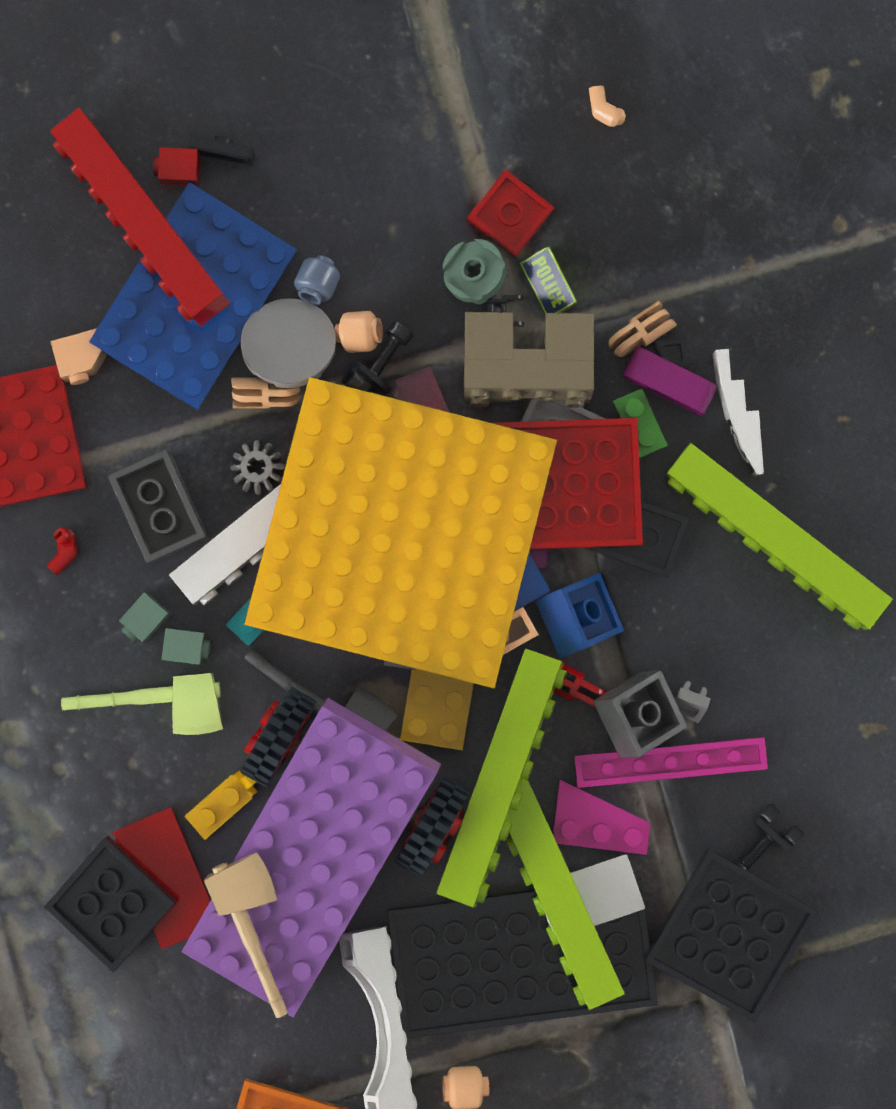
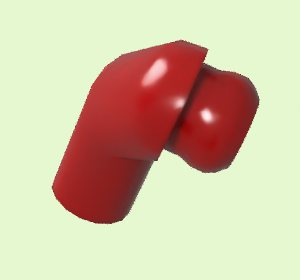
[47,527,77,576]

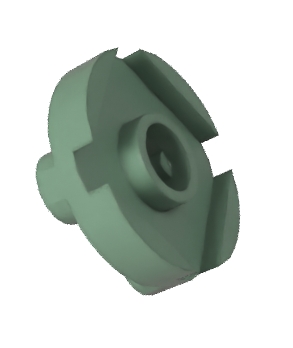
[443,239,507,304]

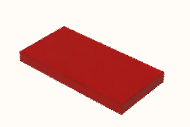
[112,806,211,949]

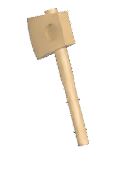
[204,852,288,1018]

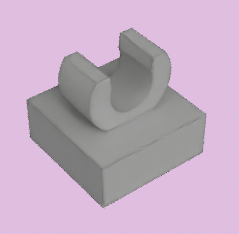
[674,681,710,723]

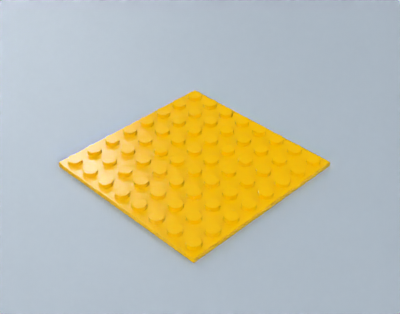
[244,377,557,688]

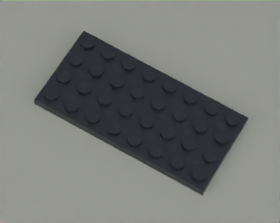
[388,876,658,1039]

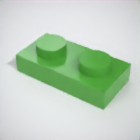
[613,388,668,459]

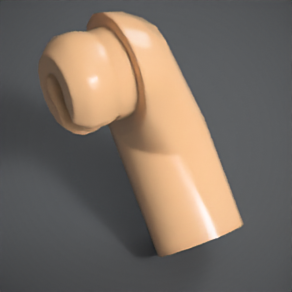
[589,86,626,127]

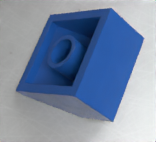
[535,573,624,659]

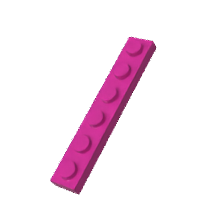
[574,737,768,788]

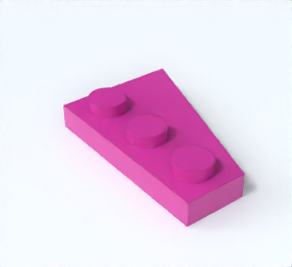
[553,779,651,855]

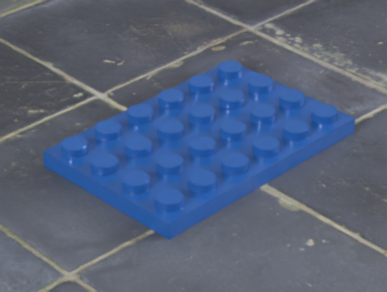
[89,182,297,410]

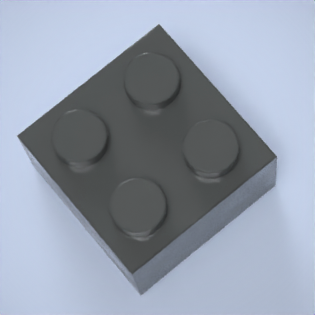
[593,670,688,758]

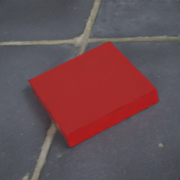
[467,169,555,258]

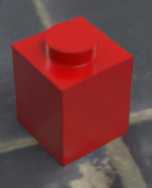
[153,147,201,187]

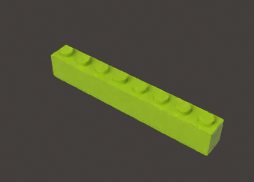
[665,443,893,631]
[436,648,567,908]
[506,779,625,1010]

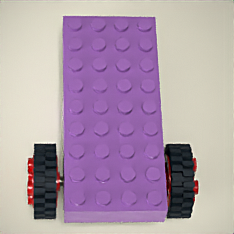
[181,686,470,1017]

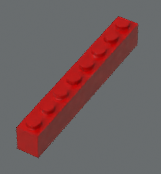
[50,108,231,327]

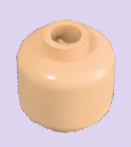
[334,311,383,353]
[442,1066,489,1109]

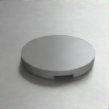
[241,298,336,388]

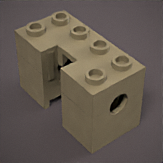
[464,312,594,408]

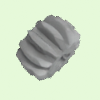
[230,440,285,495]

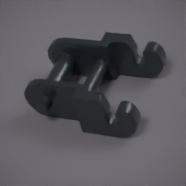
[483,295,524,327]

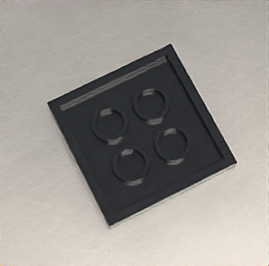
[44,836,178,972]

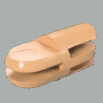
[608,300,677,357]
[231,377,301,409]

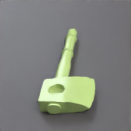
[61,673,223,735]

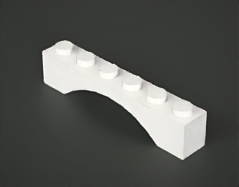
[339,927,417,1109]

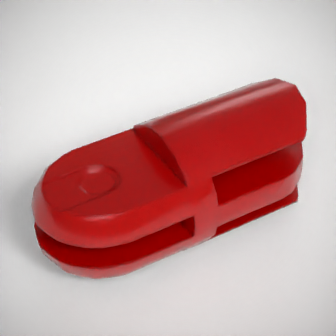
[551,657,607,707]

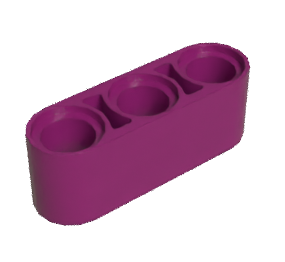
[622,347,718,416]

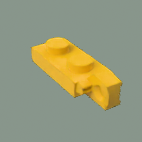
[184,770,258,840]

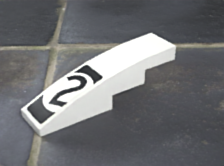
[712,349,764,477]

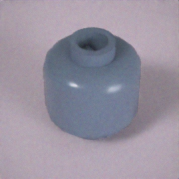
[294,255,340,305]

